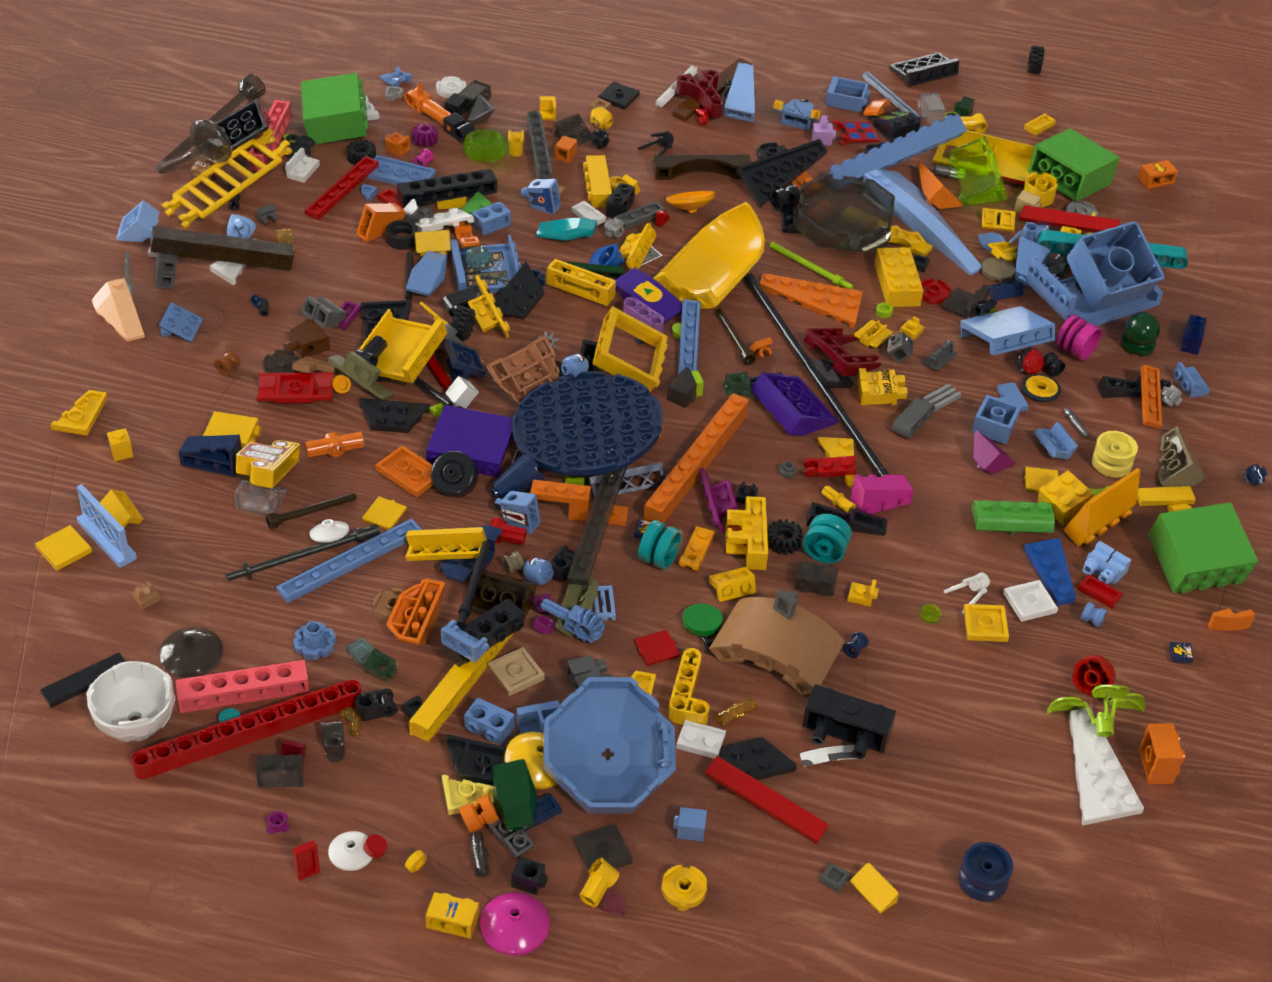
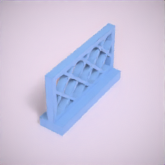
[76,484,137,568]

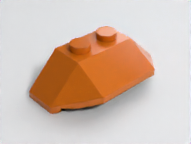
[386,578,445,645]

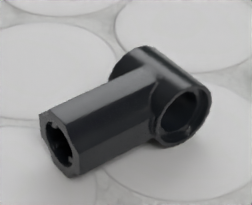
[356,335,388,367]

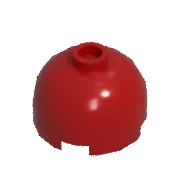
[1072,655,1116,698]

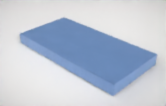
[366,155,437,185]

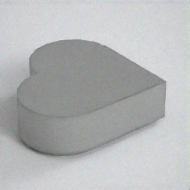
[385,86,404,101]

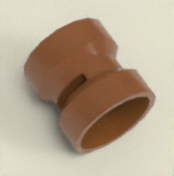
[214,350,240,375]

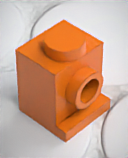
[385,132,410,157]

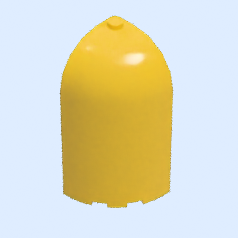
[653,202,765,309]

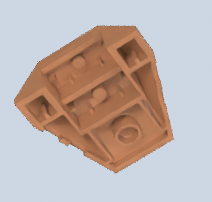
[486,335,560,404]

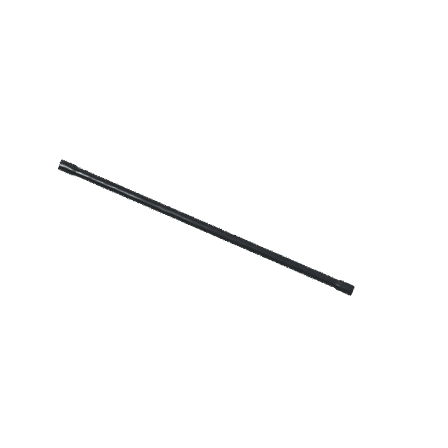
[745,274,890,477]

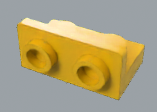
[709,567,756,602]

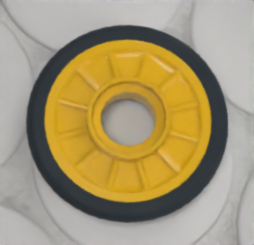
[1022,374,1061,402]

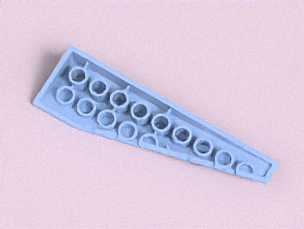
[861,169,982,275]

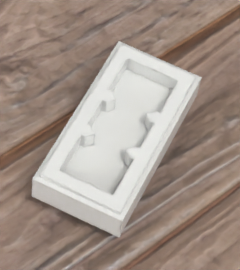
[572,201,606,225]

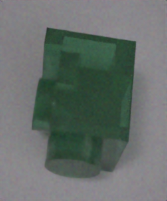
[954,96,975,117]
[722,372,751,397]
[363,648,398,682]

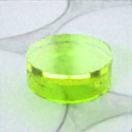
[920,604,941,624]

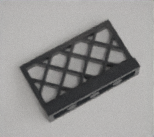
[889,52,960,87]

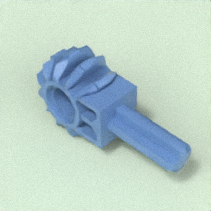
[541,599,605,643]

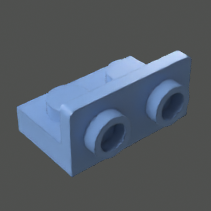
[1173,362,1210,398]

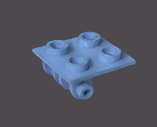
[158,302,203,342]

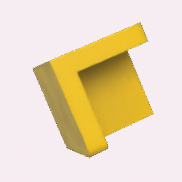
[540,96,556,120]

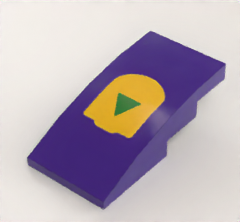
[616,267,682,324]

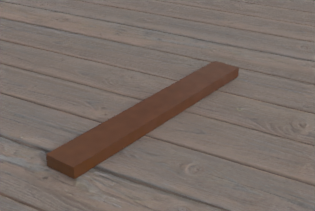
[672,58,752,121]

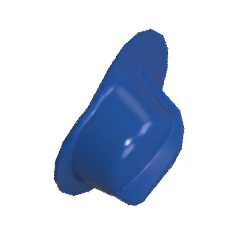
[589,243,625,266]

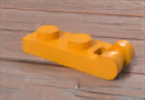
[679,526,715,572]

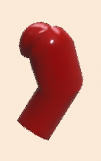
[695,108,708,126]

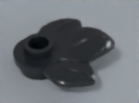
[285,134,315,159]

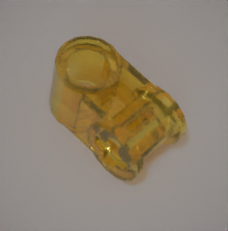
[274,228,295,255]

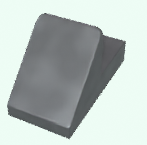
[403,199,434,223]

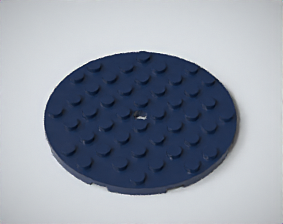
[512,372,663,476]

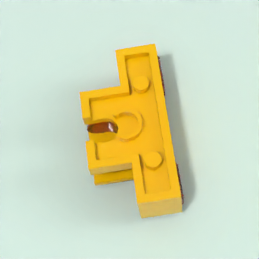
[725,496,768,570]

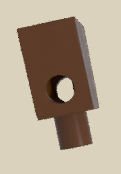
[283,318,330,358]

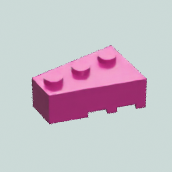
[850,474,914,514]

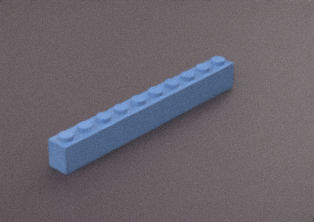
[826,114,967,191]

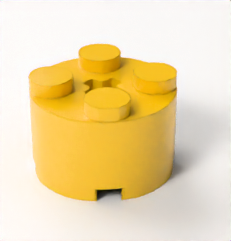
[1023,172,1058,208]

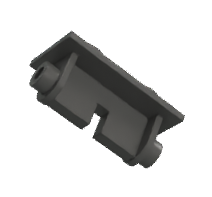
[923,340,957,371]

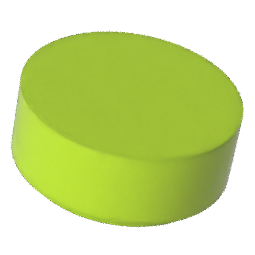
[875,303,893,319]
[672,323,681,339]

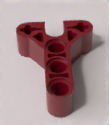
[676,69,724,118]

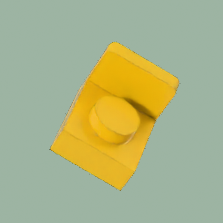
[847,579,879,607]

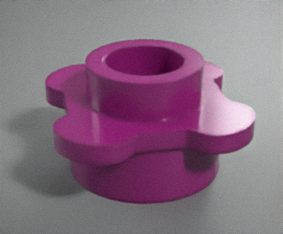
[532,594,555,614]
[265,811,290,834]

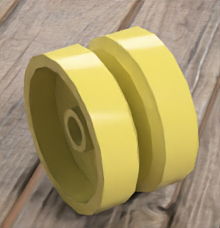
[1092,431,1138,478]

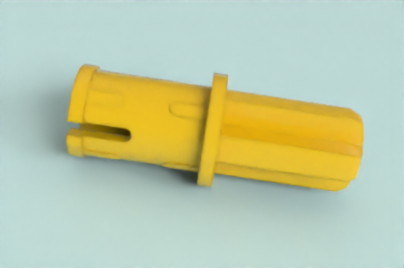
[821,486,856,513]

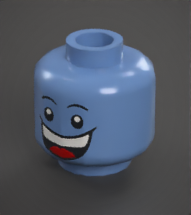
[561,354,589,377]
[523,557,554,585]

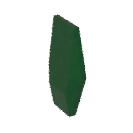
[493,759,538,832]

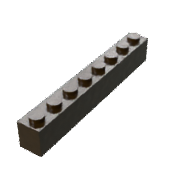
[150,226,294,270]

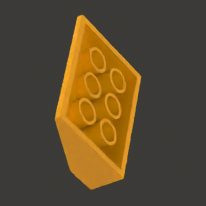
[1063,468,1141,547]

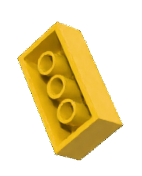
[874,247,923,307]

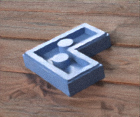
[997,382,1029,412]

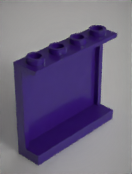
[426,405,513,477]

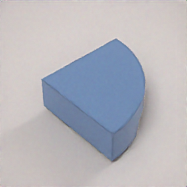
[361,183,378,201]

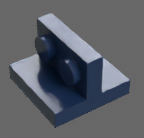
[444,339,486,381]

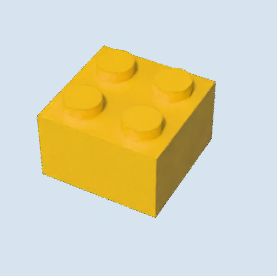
[1038,470,1094,526]

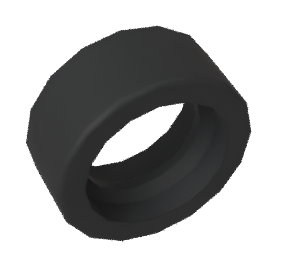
[386,220,418,250]

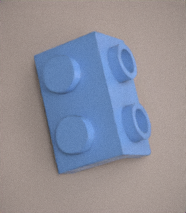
[1034,422,1078,459]

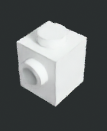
[445,376,479,409]

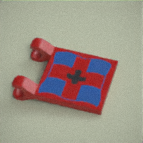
[833,119,880,146]

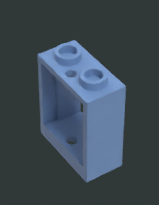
[826,76,870,112]

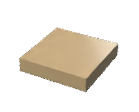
[487,647,545,697]

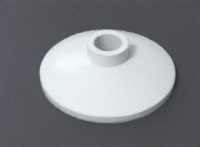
[310,519,349,543]
[329,831,373,871]

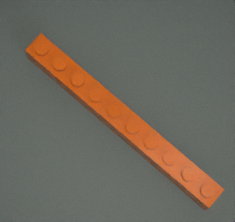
[643,393,749,523]

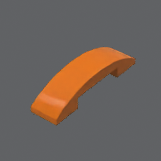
[453,221,480,249]

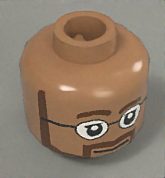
[191,158,215,179]

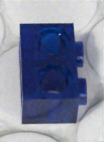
[1180,314,1207,355]

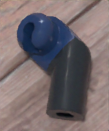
[250,294,269,316]

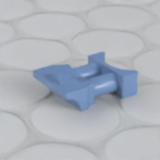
[379,66,412,87]

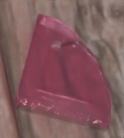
[602,888,625,915]

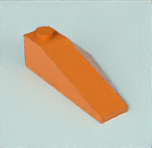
[918,161,963,209]

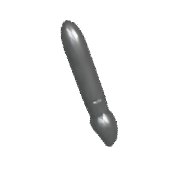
[1064,407,1089,438]

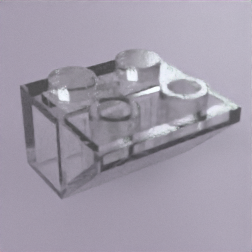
[234,479,288,516]

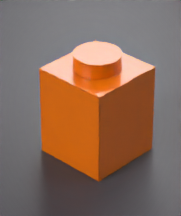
[555,136,578,163]

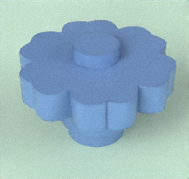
[293,621,336,660]

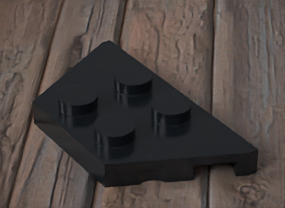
[494,262,545,320]
[359,398,430,433]
[445,734,507,786]
[717,737,797,790]

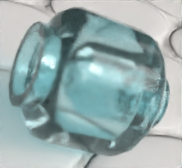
[465,245,492,270]

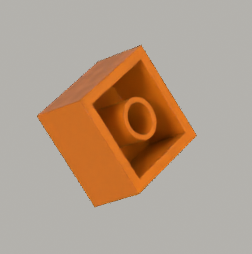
[1138,723,1185,784]

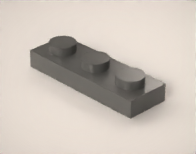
[616,201,666,230]

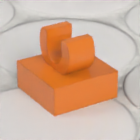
[749,337,773,359]

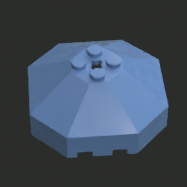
[543,677,676,814]

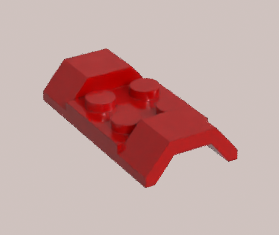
[256,372,333,403]

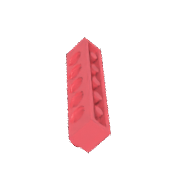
[248,100,292,172]
[175,660,309,713]

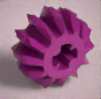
[412,123,439,148]

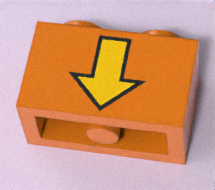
[1137,160,1178,189]

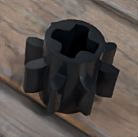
[590,128,610,150]

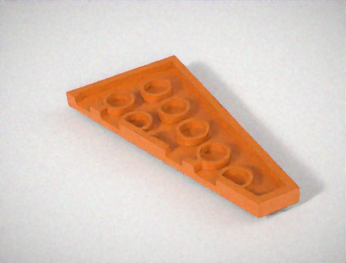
[760,273,863,329]

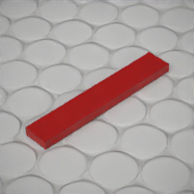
[305,156,379,221]
[1019,205,1120,233]
[705,756,829,844]

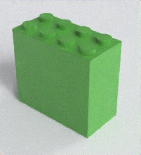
[301,73,369,144]
[1028,128,1120,202]
[1148,502,1258,594]

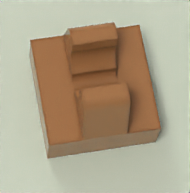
[131,581,161,609]

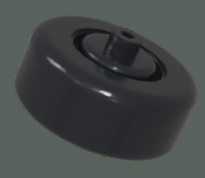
[431,451,479,498]

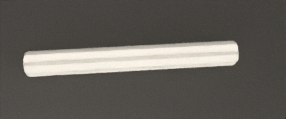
[655,66,697,108]

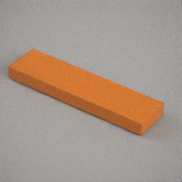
[1140,364,1162,429]

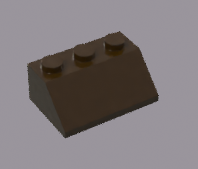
[471,569,537,620]

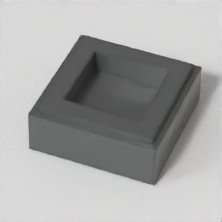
[819,862,851,894]

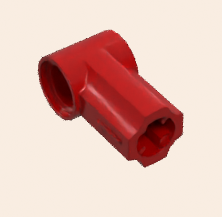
[489,518,527,545]

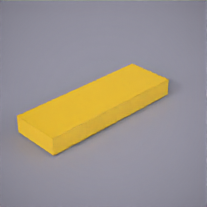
[1137,486,1196,506]

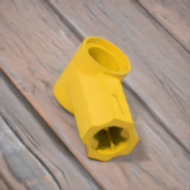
[960,113,988,133]
[579,858,620,907]

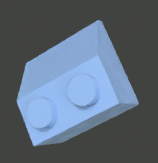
[116,200,160,242]

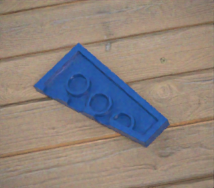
[1023,538,1076,606]

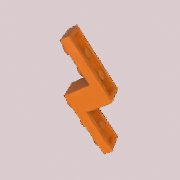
[530,480,629,526]

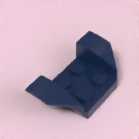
[439,525,503,583]

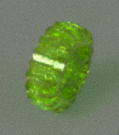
[464,128,507,163]

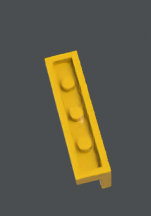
[405,527,487,561]

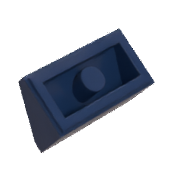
[985,281,1024,301]

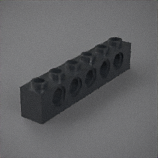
[397,169,497,208]

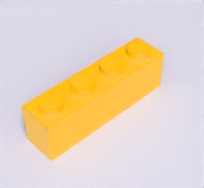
[583,155,612,208]

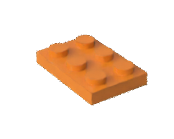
[375,445,433,497]

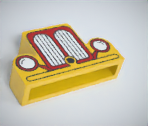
[236,440,300,489]

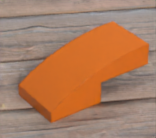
[863,99,890,115]
[1208,608,1255,631]

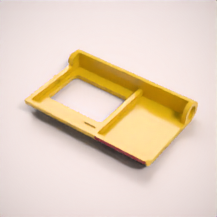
[932,130,1035,185]

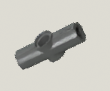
[1046,254,1069,278]

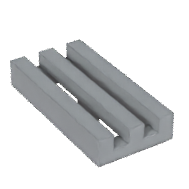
[923,384,961,412]

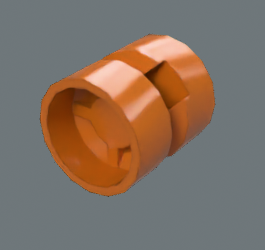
[459,794,500,834]

